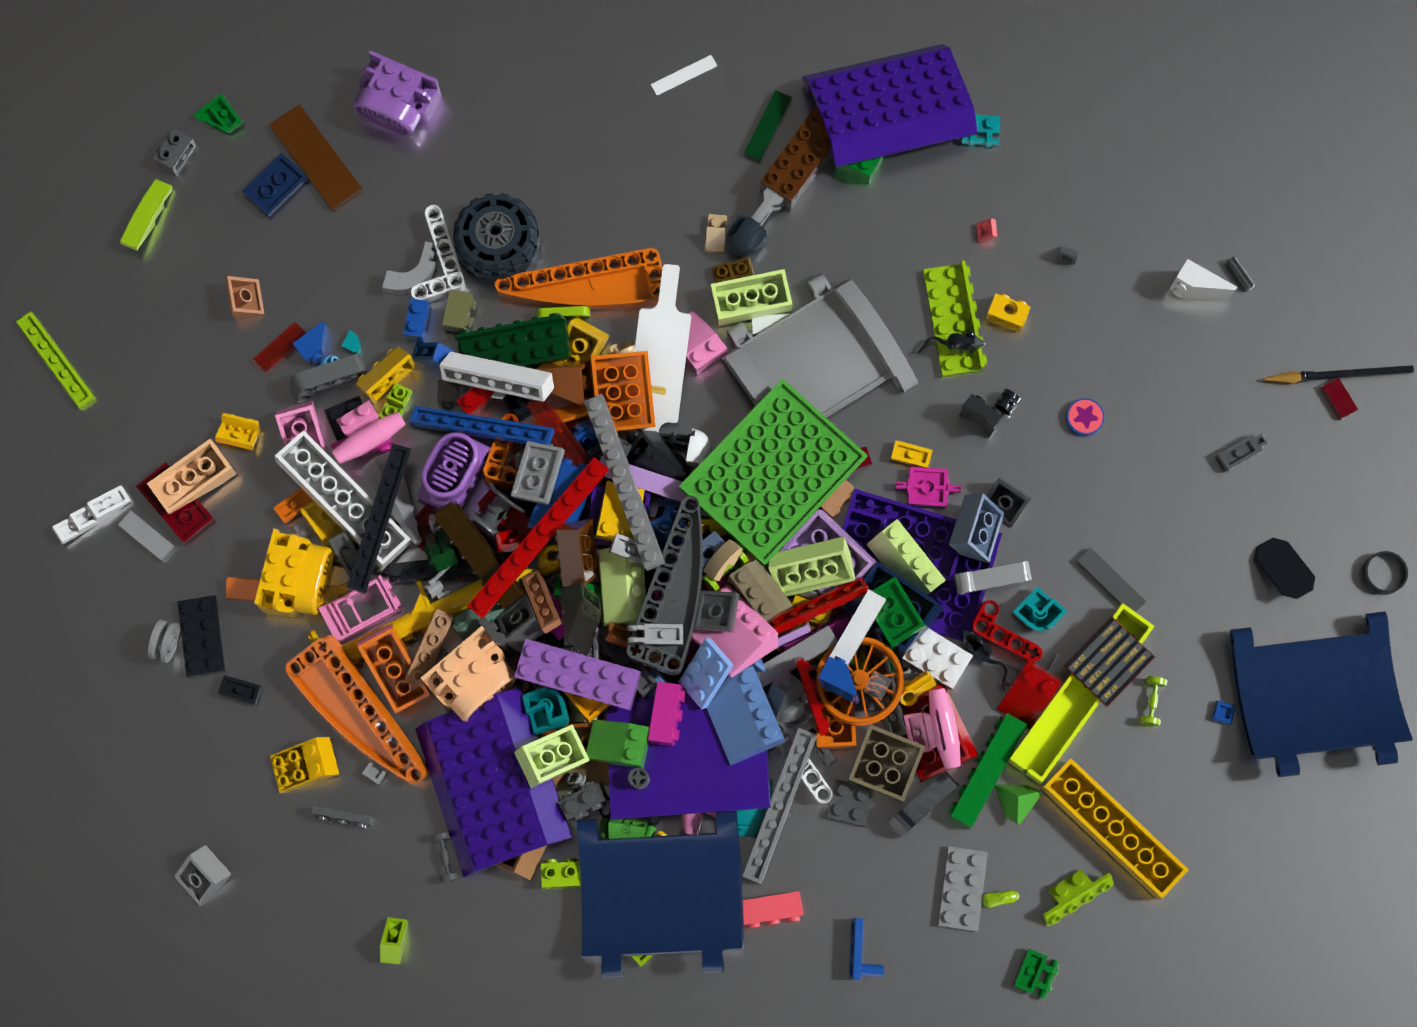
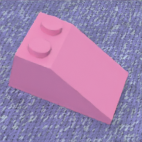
[686,310,727,376]
[275,400,328,454]

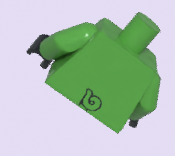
[600,807,661,839]

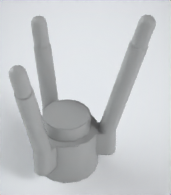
[423,566,474,599]

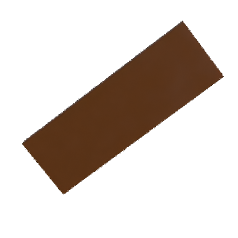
[269,104,363,211]

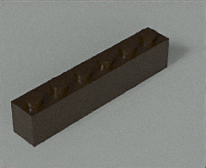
[433,501,526,609]

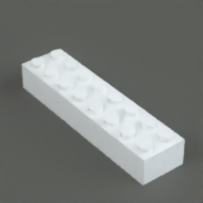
[275,430,411,570]

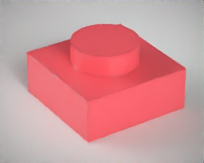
[976,218,998,242]

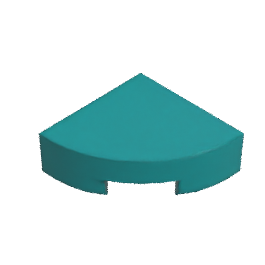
[341,330,361,354]

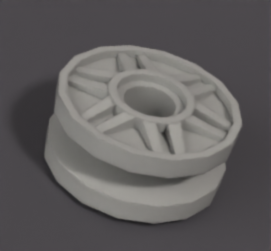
[148,619,180,663]

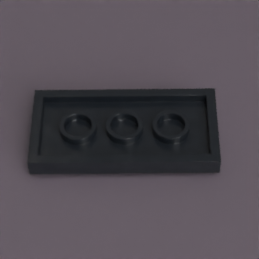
[177,595,227,678]

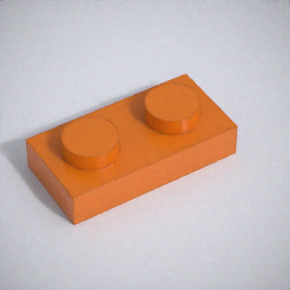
[273,488,314,524]

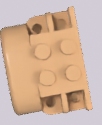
[421,626,517,722]

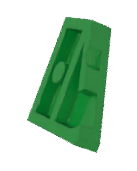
[193,93,243,134]

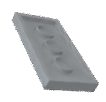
[938,846,988,932]

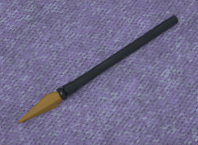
[1264,365,1414,384]

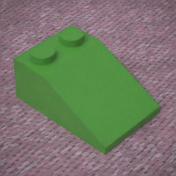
[586,720,650,769]

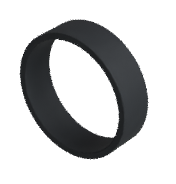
[1363,551,1408,595]

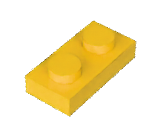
[890,440,933,468]

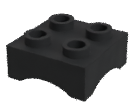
[959,394,1003,438]

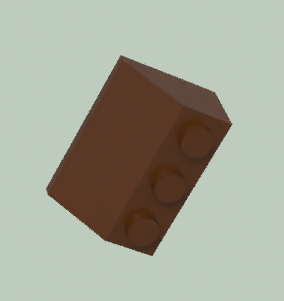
[555,519,599,587]

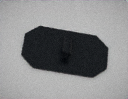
[1255,538,1315,599]

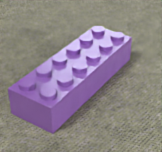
[514,639,642,711]

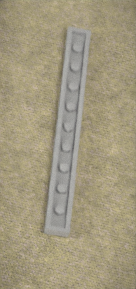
[584,394,665,571]

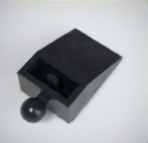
[625,429,687,500]

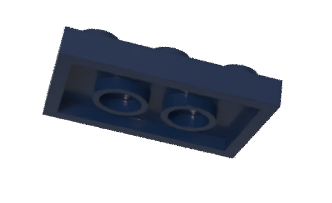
[242,153,308,217]

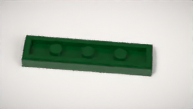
[744,90,792,162]

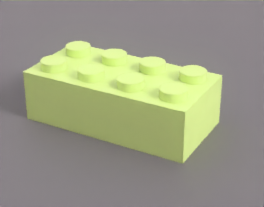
[711,269,793,326]

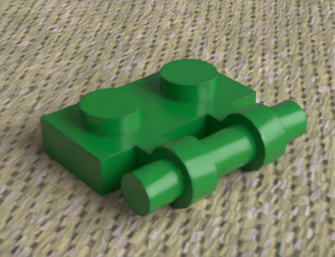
[1013,948,1060,1000]

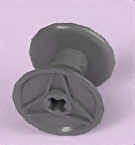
[467,482,527,536]

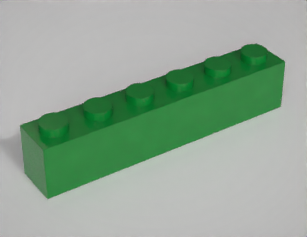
[949,713,1027,829]

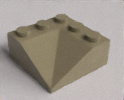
[848,724,925,802]

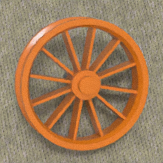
[816,637,904,726]

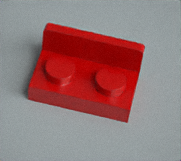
[495,528,527,553]

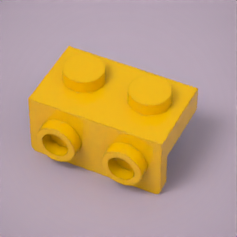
[215,413,260,450]

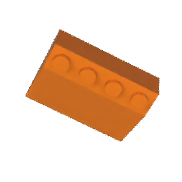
[589,351,656,431]

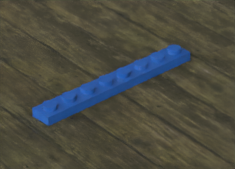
[408,406,554,445]

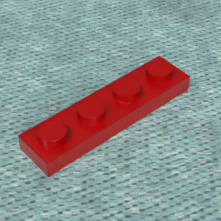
[794,657,830,736]

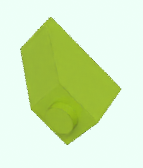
[380,917,407,964]

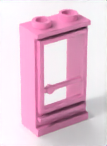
[318,575,401,644]

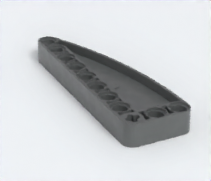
[627,495,703,676]

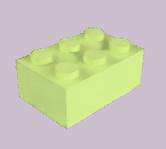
[514,725,590,788]

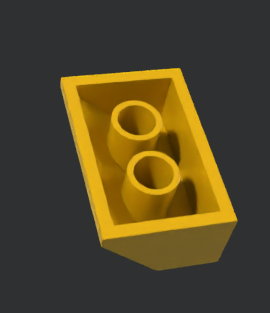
[356,346,416,405]

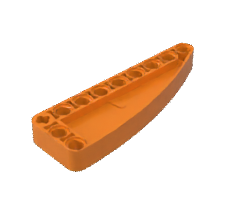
[495,248,663,311]
[285,635,429,784]

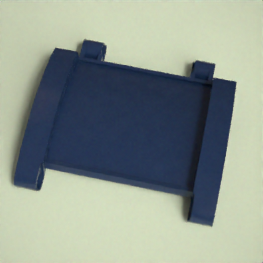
[1229,611,1413,777]
[577,811,744,979]

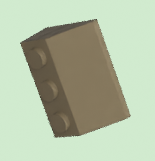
[727,559,793,623]

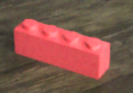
[743,891,803,929]

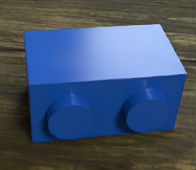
[403,298,431,343]

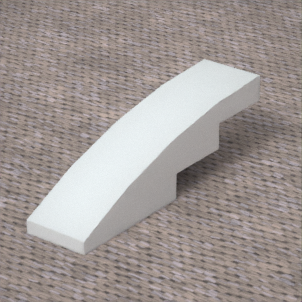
[52,485,131,545]

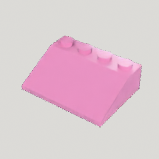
[692,585,778,678]

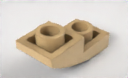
[703,539,743,581]

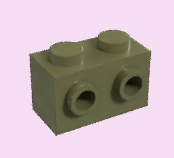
[442,289,476,333]

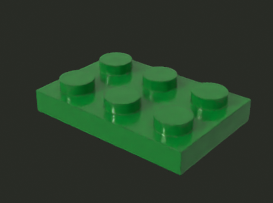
[862,577,926,647]

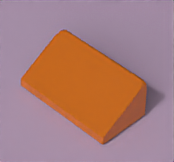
[226,577,260,601]

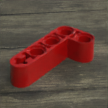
[970,600,1043,662]

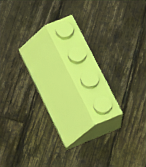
[866,519,946,595]
[769,537,855,597]
[598,548,648,627]

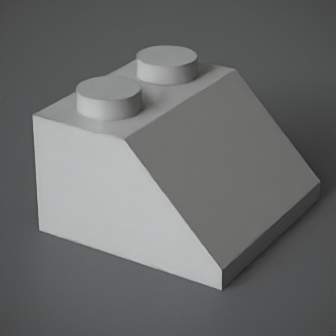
[174,845,231,906]

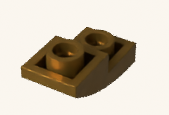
[712,257,754,283]

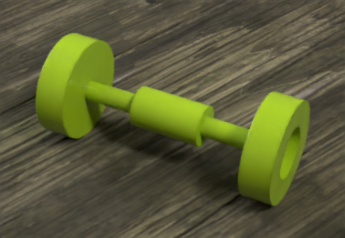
[702,552,749,591]
[1140,676,1167,727]

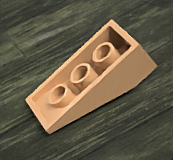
[147,439,237,514]

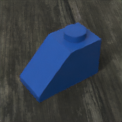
[293,321,328,366]
[412,342,455,369]

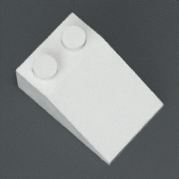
[1170,259,1237,302]

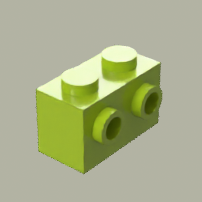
[541,858,581,889]

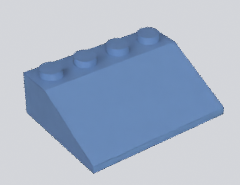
[707,666,786,765]

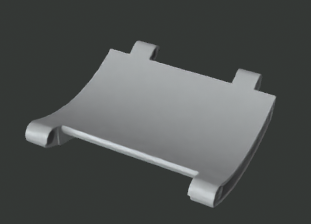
[721,273,918,418]

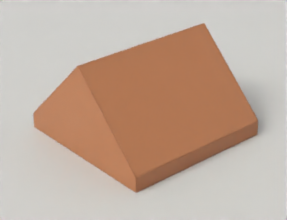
[225,276,264,321]

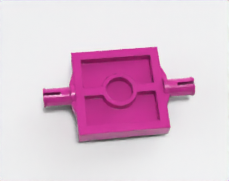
[895,467,961,508]

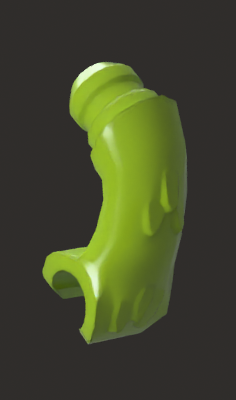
[982,890,1019,908]

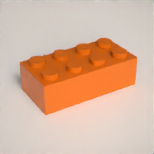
[357,623,430,714]

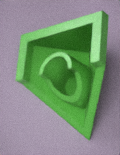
[995,784,1043,825]

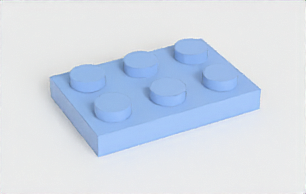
[678,638,734,709]

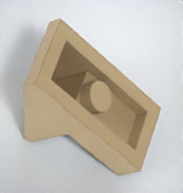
[705,214,727,253]

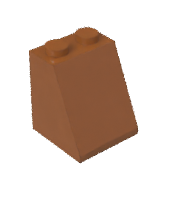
[536,360,593,405]

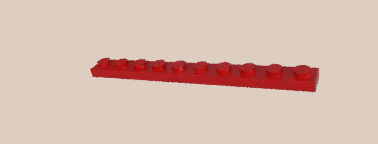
[467,457,609,619]
[685,577,869,666]

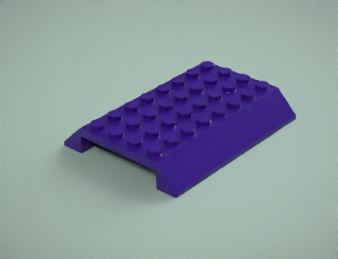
[802,44,978,167]
[415,688,572,878]

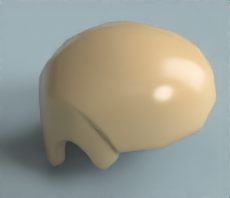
[609,341,635,354]

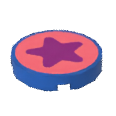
[1066,398,1104,436]

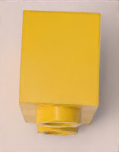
[986,293,1031,332]

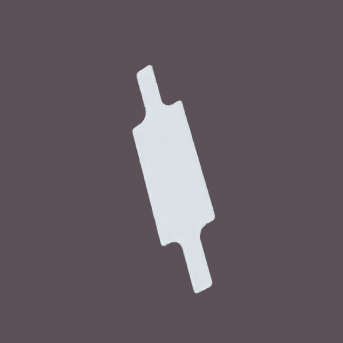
[634,264,691,432]

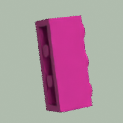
[648,682,686,746]

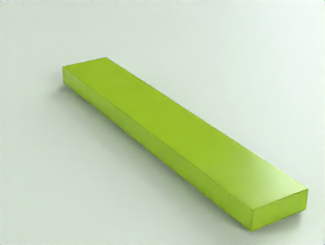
[16,311,96,410]

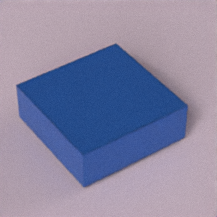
[1211,700,1236,725]

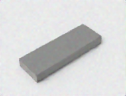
[118,510,175,561]

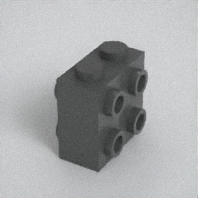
[558,781,610,821]

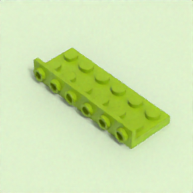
[923,260,987,378]

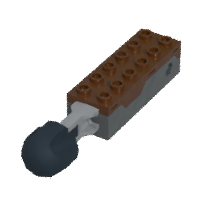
[726,105,831,258]

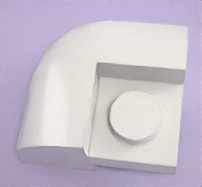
[686,429,712,471]

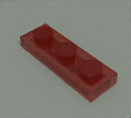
[253,322,306,374]

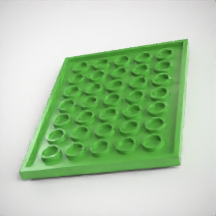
[678,378,868,566]

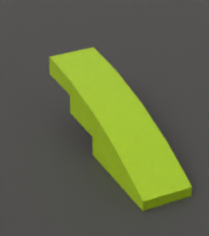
[120,179,173,251]

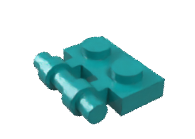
[962,114,1000,148]

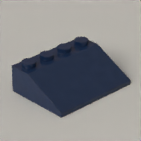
[843,561,943,652]

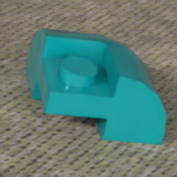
[1012,586,1067,631]
[522,687,570,735]

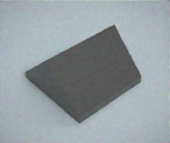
[987,476,1031,527]

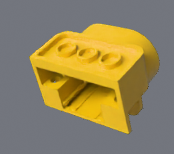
[254,528,333,618]

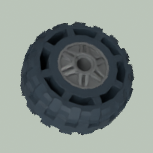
[453,193,540,281]

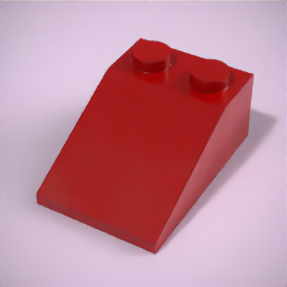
[997,659,1062,729]

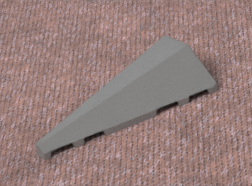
[360,452,422,545]

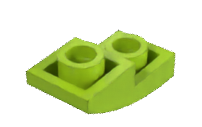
[378,383,413,419]

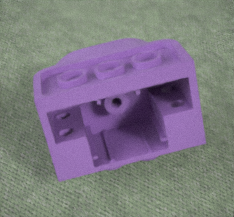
[353,50,442,136]
[417,433,491,511]

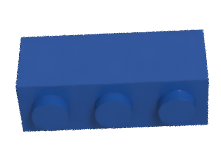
[818,656,859,704]

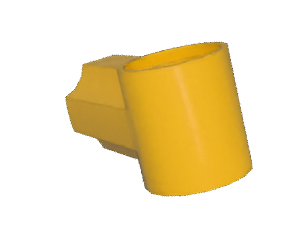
[900,670,937,706]

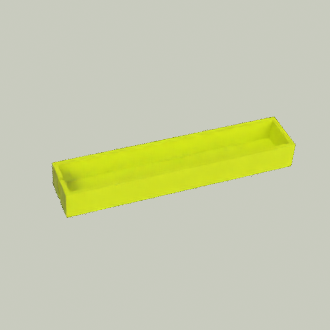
[1008,603,1155,785]

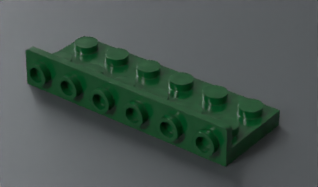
[454,313,571,367]

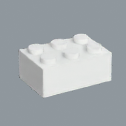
[902,628,973,689]

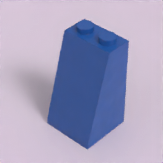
[527,458,588,536]

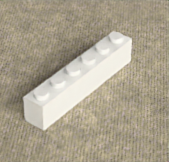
[440,352,554,402]

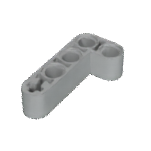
[954,561,1032,595]

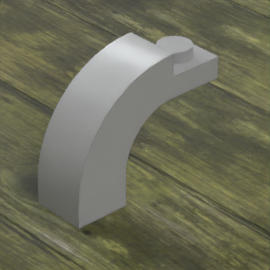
[382,241,437,296]

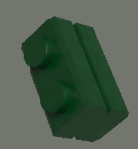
[423,529,459,572]

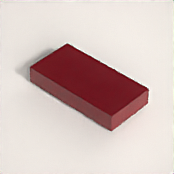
[1321,378,1359,420]

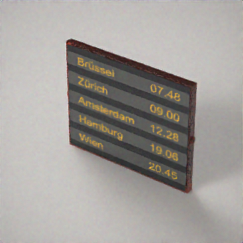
[1064,617,1155,707]

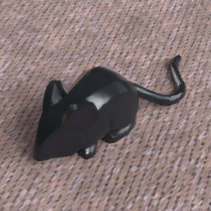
[915,331,985,354]
[962,630,1007,691]

